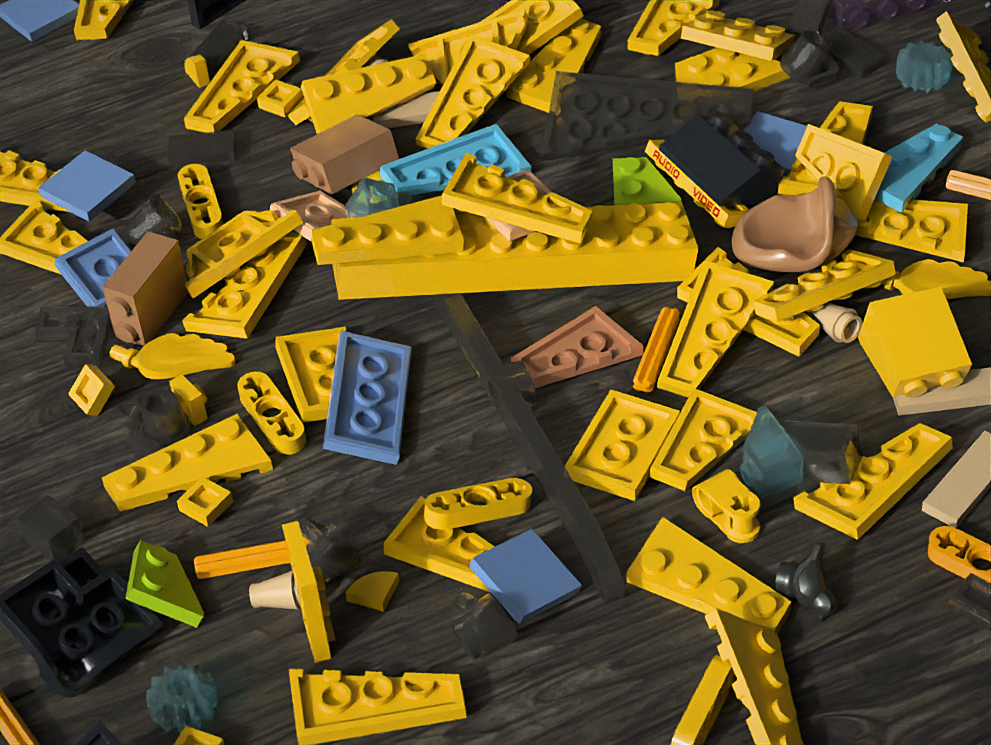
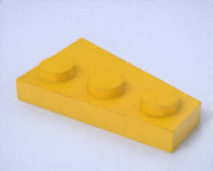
[282,521,335,663]

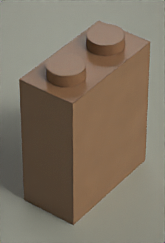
[290,114,399,194]
[102,231,188,346]

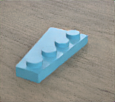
[380,124,531,198]
[875,124,963,213]

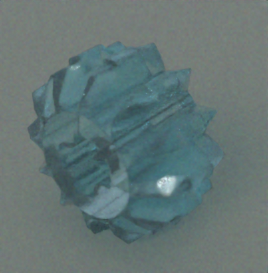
[896,40,952,93]
[146,661,219,733]

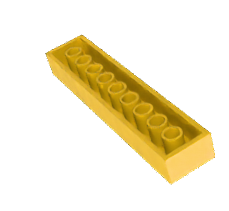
[331,202,698,300]

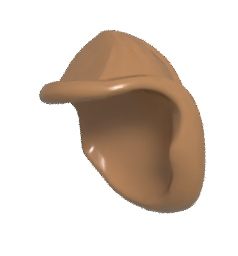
[732,176,858,272]

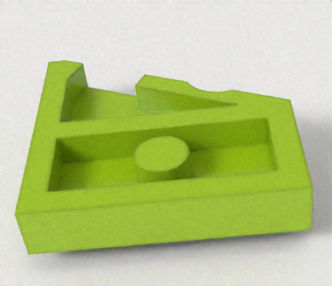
[613,157,681,205]
[125,540,204,628]

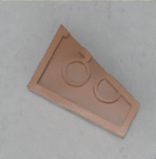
[511,306,643,388]

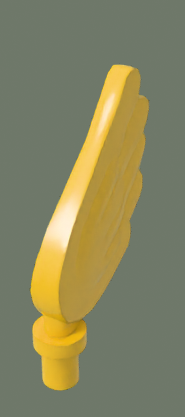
[882,259,991,300]
[110,333,235,379]

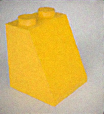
[858,286,972,398]

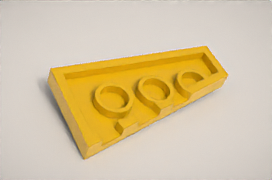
[754,249,896,323]
[102,414,273,512]
[626,517,791,634]

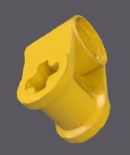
[692,469,760,543]

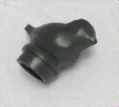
[776,542,837,622]

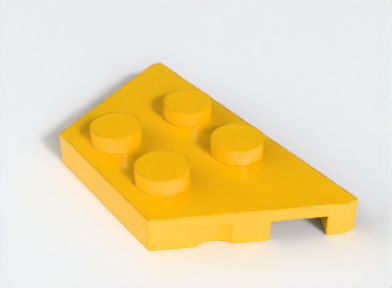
[409,9,529,87]
[675,47,791,119]
[185,210,304,298]

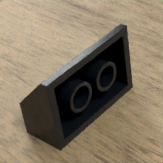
[659,112,785,206]

